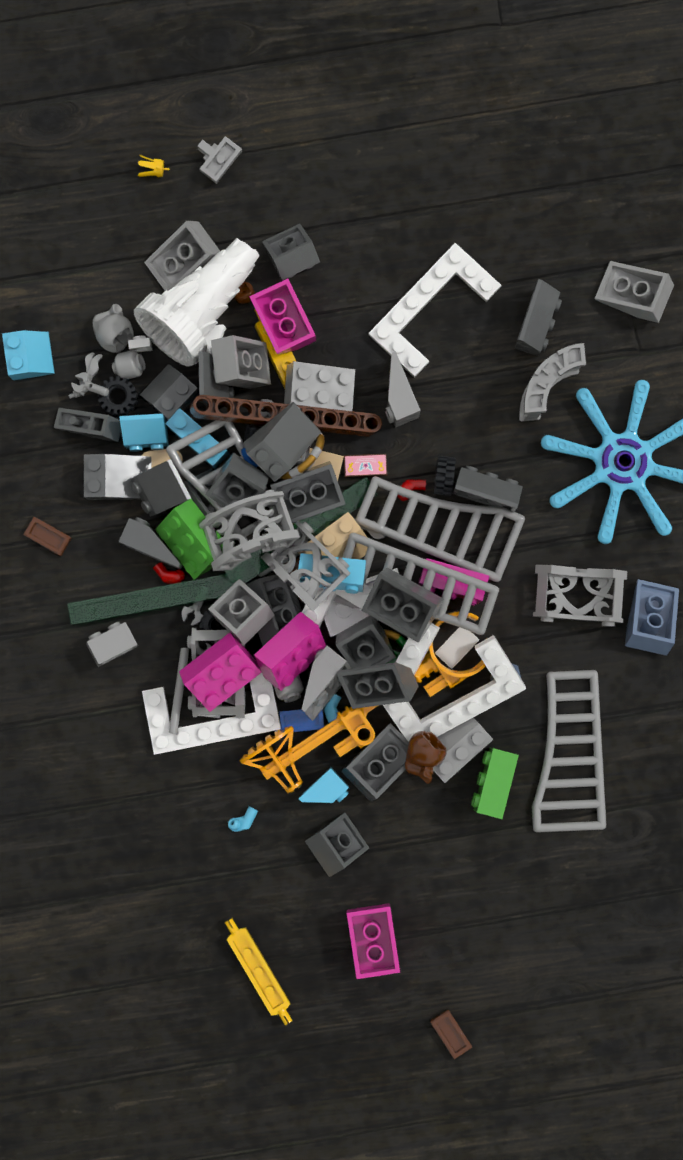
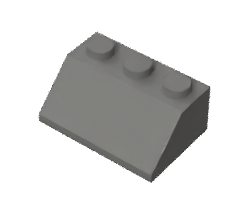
[433,718,493,783]

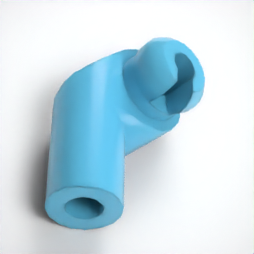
[324,694,341,723]
[228,806,258,832]

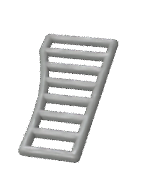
[166,420,299,577]
[355,477,525,582]
[333,533,499,635]
[532,670,606,832]

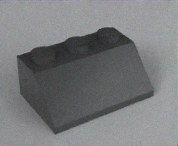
[514,279,562,356]
[270,461,346,523]
[452,466,523,512]
[361,567,444,643]
[246,574,302,646]
[337,662,418,709]

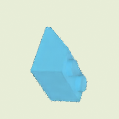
[2,330,55,380]
[120,414,169,452]
[299,767,349,803]

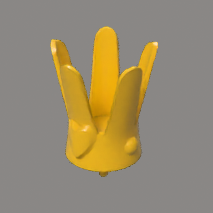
[138,155,170,177]

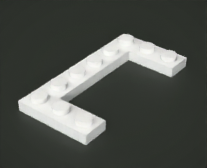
[368,243,501,378]
[302,584,440,675]
[383,635,526,741]
[142,673,281,755]

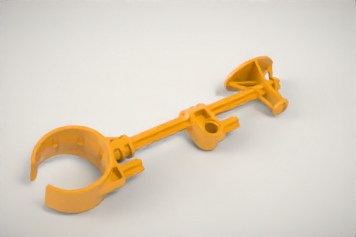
[240,611,487,793]

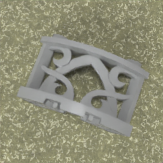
[519,343,586,421]
[199,490,300,571]
[261,521,351,611]
[533,565,627,627]
[187,628,245,718]

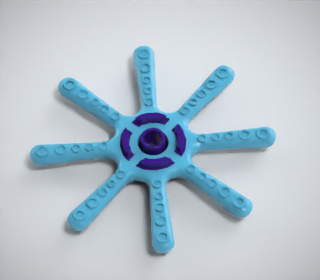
[541,380,683,544]

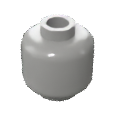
[112,350,145,380]
[273,675,304,703]

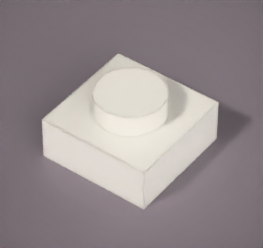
[128,336,153,352]

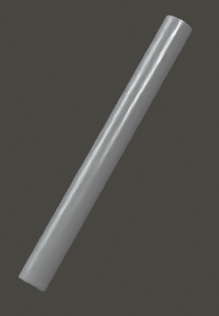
[169,648,189,734]

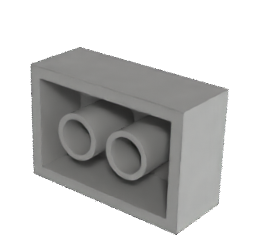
[211,335,271,389]
[284,361,355,411]

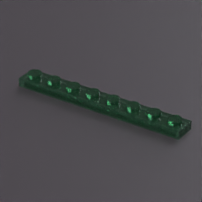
[224,477,378,584]
[68,572,238,625]

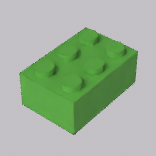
[155,499,223,580]
[471,747,519,819]

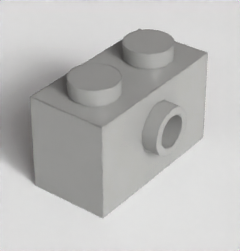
[86,622,137,667]

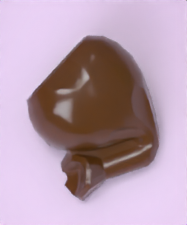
[405,731,447,784]

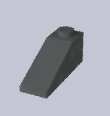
[54,408,121,442]

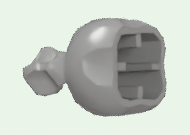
[93,304,134,353]

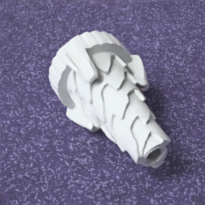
[134,238,259,367]

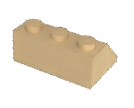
[298,512,368,560]

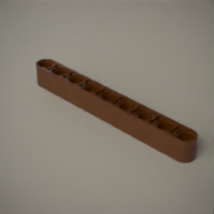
[190,395,382,436]

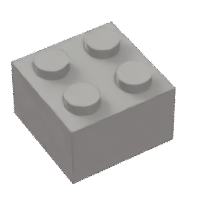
[208,579,274,645]

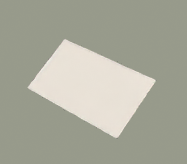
[435,627,479,669]

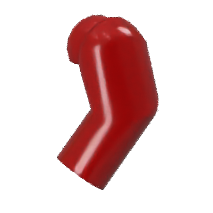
[398,479,426,501]
[153,562,185,585]

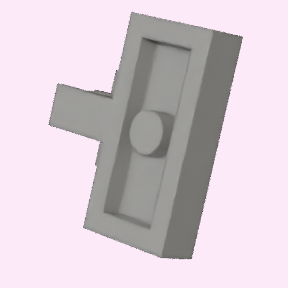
[197,136,242,184]

